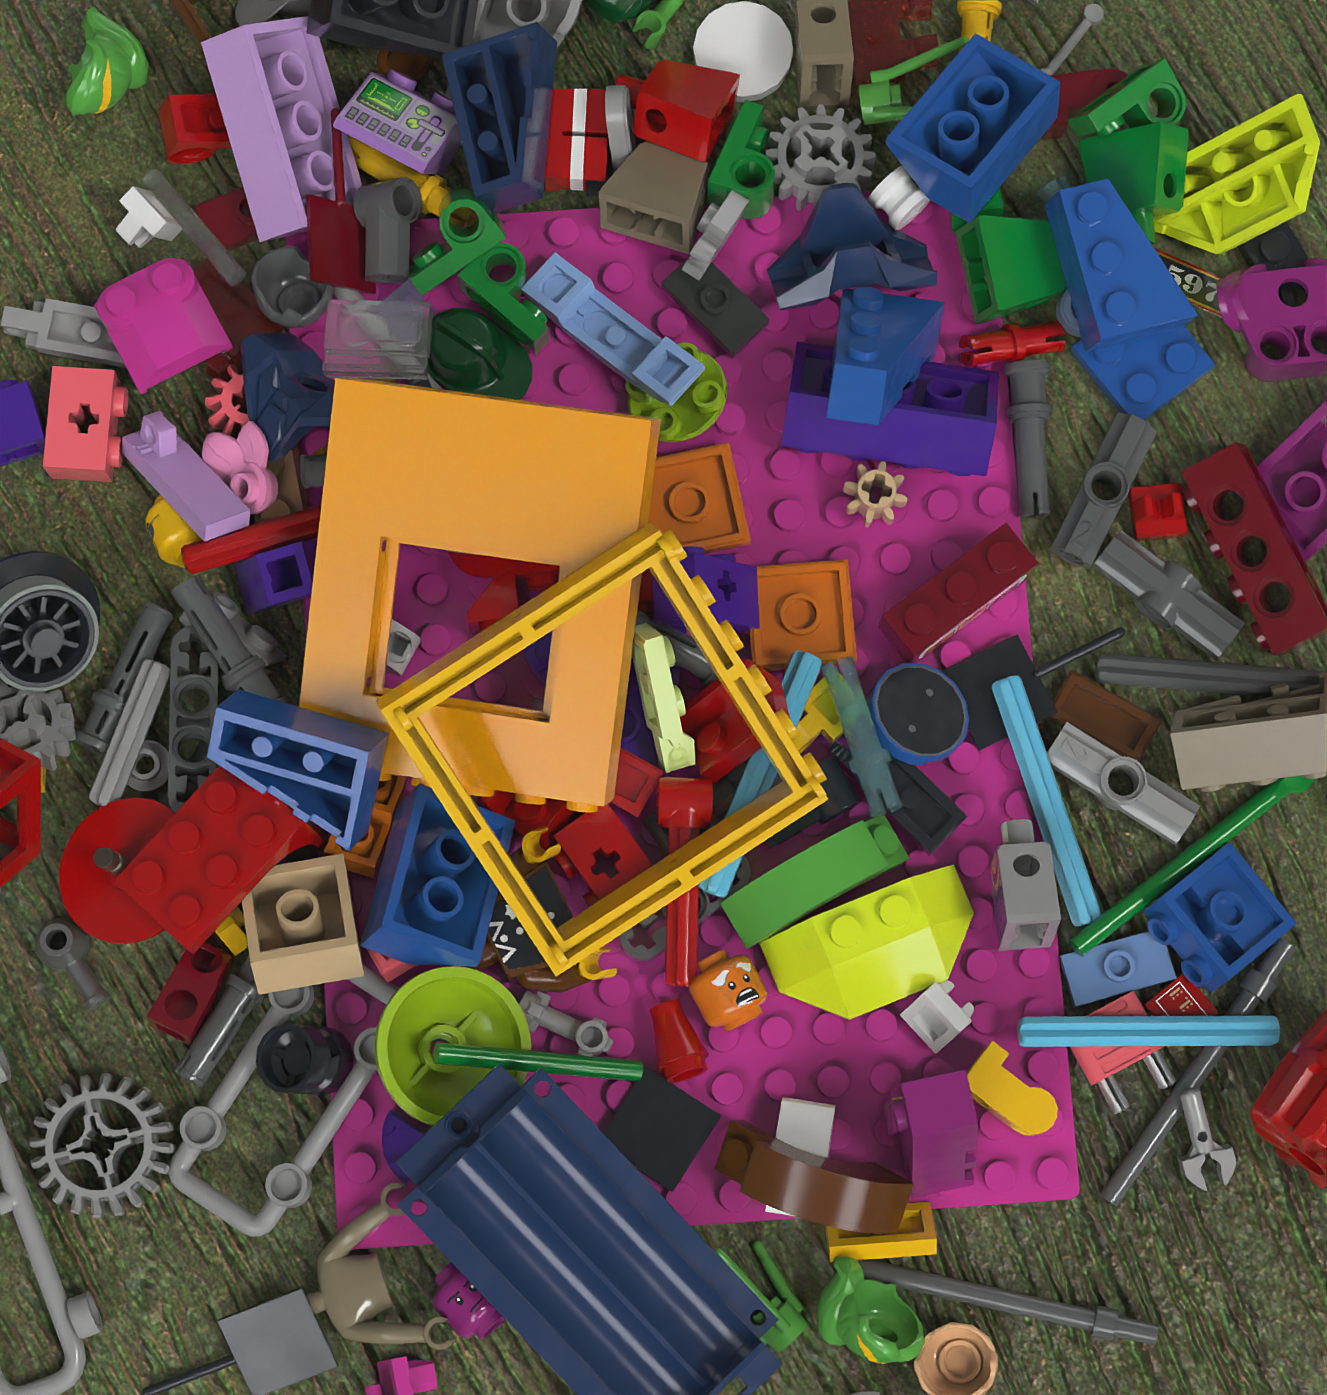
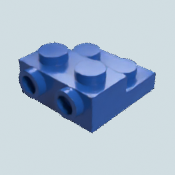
[1143,842,1297,993]

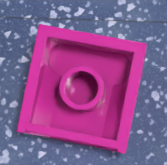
[94,258,233,395]

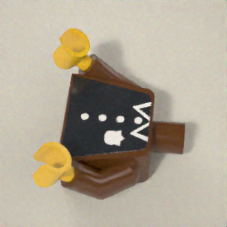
[467,827,617,993]

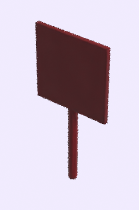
[306,108,376,295]

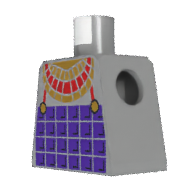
[991,819,1061,951]

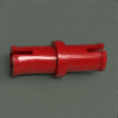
[959,320,1066,368]

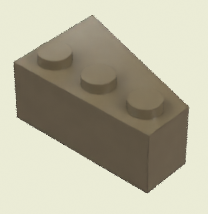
[1170,672,1327,792]

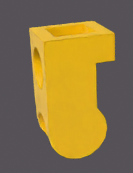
[966,1041,1058,1136]

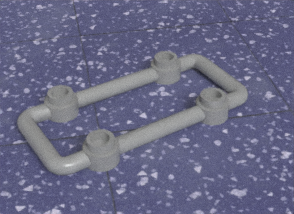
[168,965,399,1237]

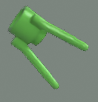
[859,36,969,125]
[714,1240,809,1353]

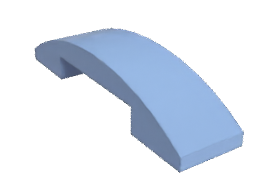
[521,252,705,406]

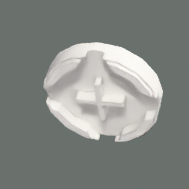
[693,1,794,103]

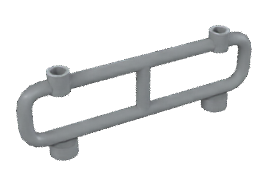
[0,1045,103,1395]

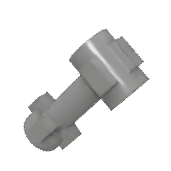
[519,990,613,1056]

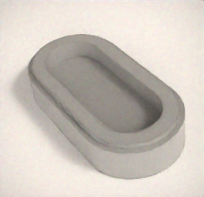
[605,85,636,171]

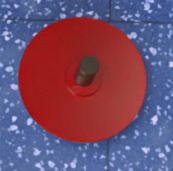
[59,798,174,944]

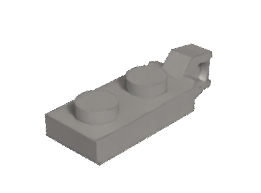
[0,298,127,369]

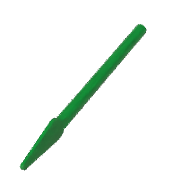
[1069,775,1316,957]

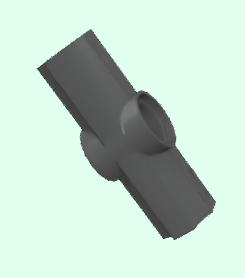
[1050,412,1157,569]
[1093,530,1245,661]

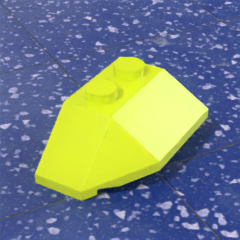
[1154,94,1320,254]
[759,864,974,1020]

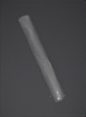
[143,169,246,286]

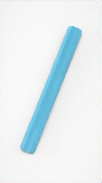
[698,650,822,898]
[992,675,1102,927]
[1017,1016,1280,1047]

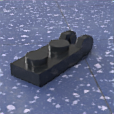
[827,719,968,856]

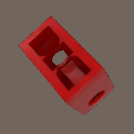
[615,60,740,163]

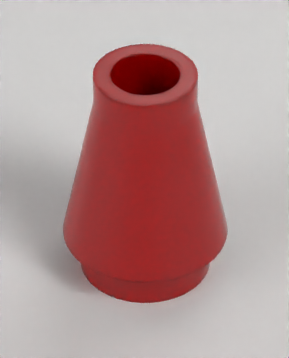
[649,1000,709,1083]

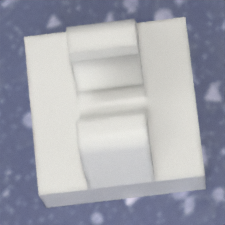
[116,186,184,248]
[900,980,974,1054]

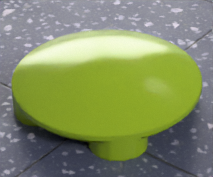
[625,342,727,442]

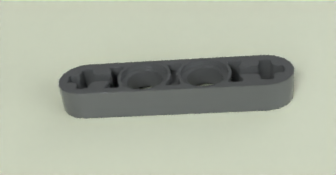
[168,625,219,814]

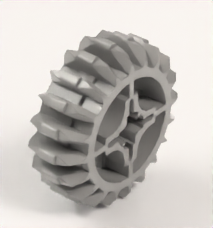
[29,1073,175,1218]

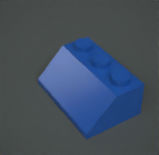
[886,33,1060,223]
[360,784,516,967]

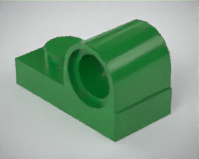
[1067,58,1186,138]
[707,100,775,219]
[410,188,506,296]
[458,242,549,356]

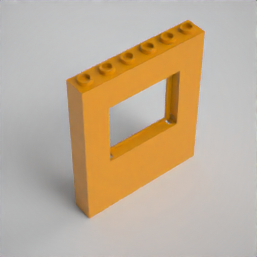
[299,377,661,813]

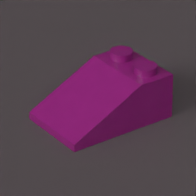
[1236,400,1327,562]

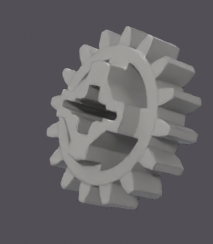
[765,104,875,211]
[0,679,76,771]

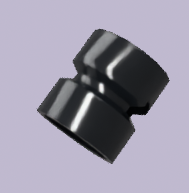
[256,1023,354,1095]

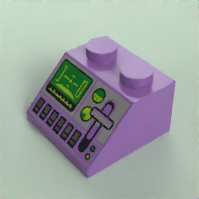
[333,69,462,175]

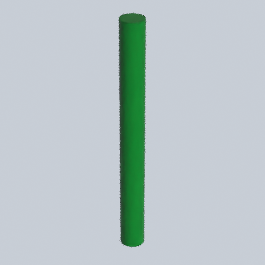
[433,1042,643,1082]

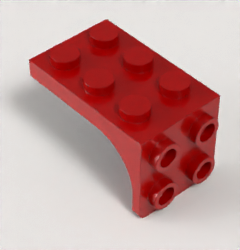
[113,765,327,954]

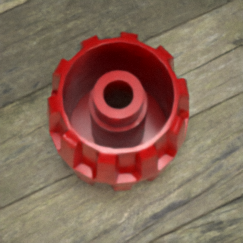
[1249,1010,1327,1189]

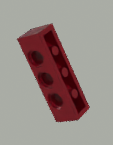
[1181,442,1327,656]

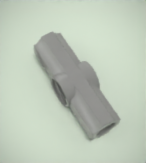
[1047,722,1200,845]

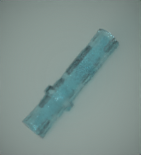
[821,657,903,817]

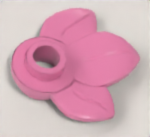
[202,421,278,514]

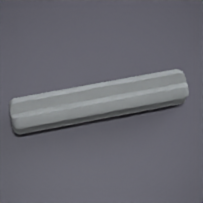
[88,659,170,807]

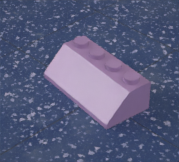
[201,16,362,242]

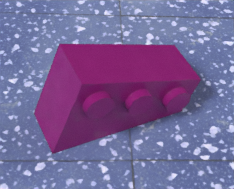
[882,1069,978,1198]

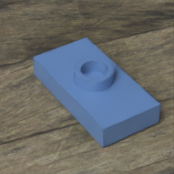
[1059,931,1176,1008]

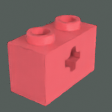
[43,366,128,482]

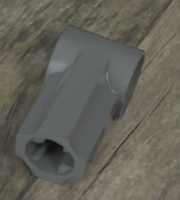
[353,177,422,284]

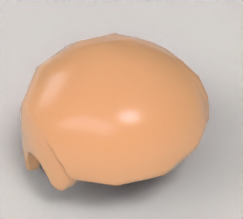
[914,1322,998,1395]

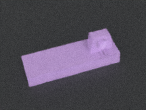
[122,411,250,542]

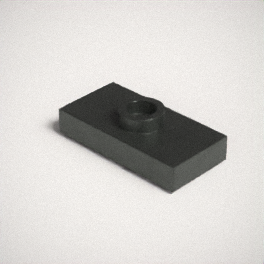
[661,255,770,359]

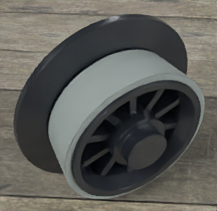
[0,551,100,692]

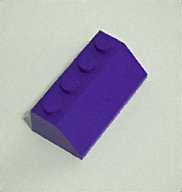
[781,341,999,476]

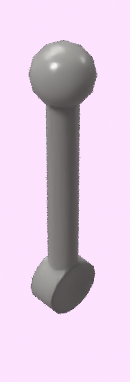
[1040,4,1104,76]

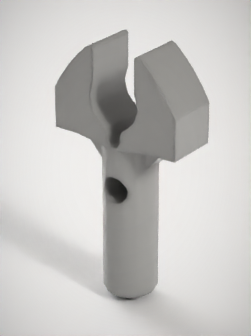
[1177,1088,1237,1191]

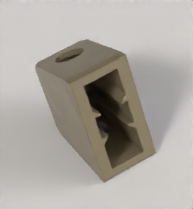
[794,0,854,110]
[599,142,709,254]

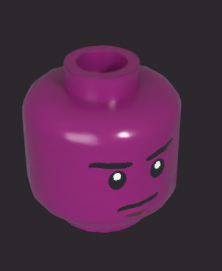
[433,1262,506,1340]

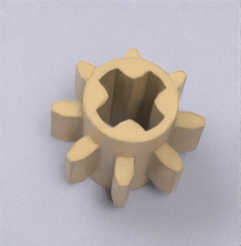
[843,461,908,528]

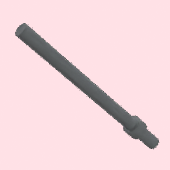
[1099,938,1296,1208]
[856,1259,1159,1345]

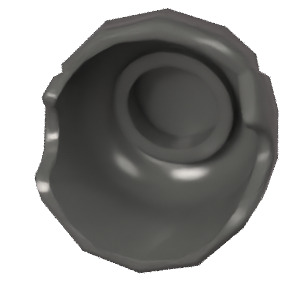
[251,246,334,328]

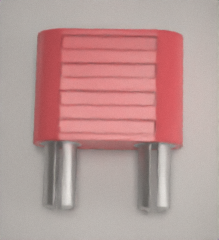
[1070,991,1176,1114]

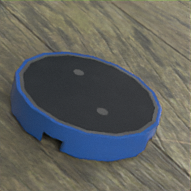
[865,663,969,765]

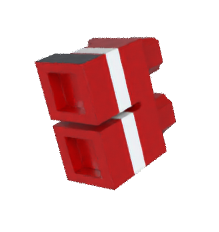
[544,89,609,197]

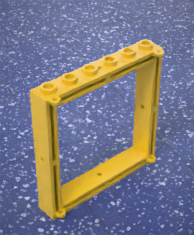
[376,523,828,976]

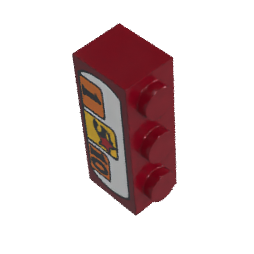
[878,522,1039,663]

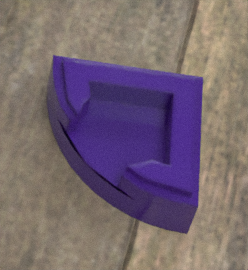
[382,1110,426,1184]

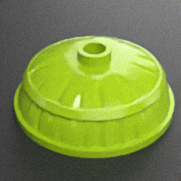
[375,966,531,1126]

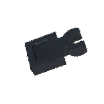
[1237,222,1308,307]

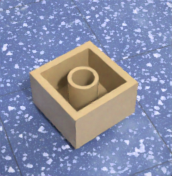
[242,853,364,995]

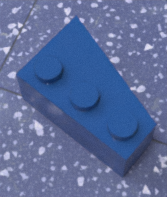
[826,287,945,426]

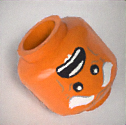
[689,949,768,1032]

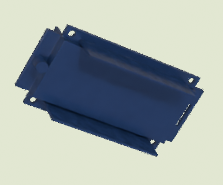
[395,1063,783,1395]

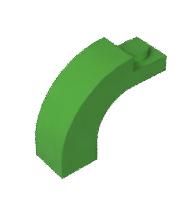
[720,813,910,949]

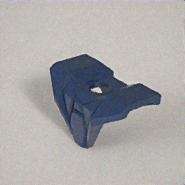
[767,182,938,310]
[241,333,335,461]

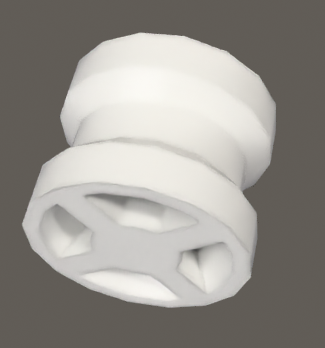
[868,166,930,230]

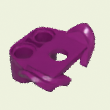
[1216,258,1327,382]

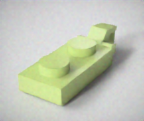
[632,623,695,773]

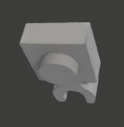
[682,190,749,280]

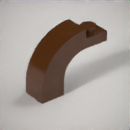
[715,1120,914,1234]

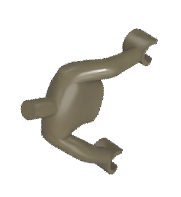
[306,1183,456,1350]

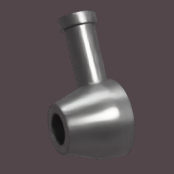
[36,918,111,1011]

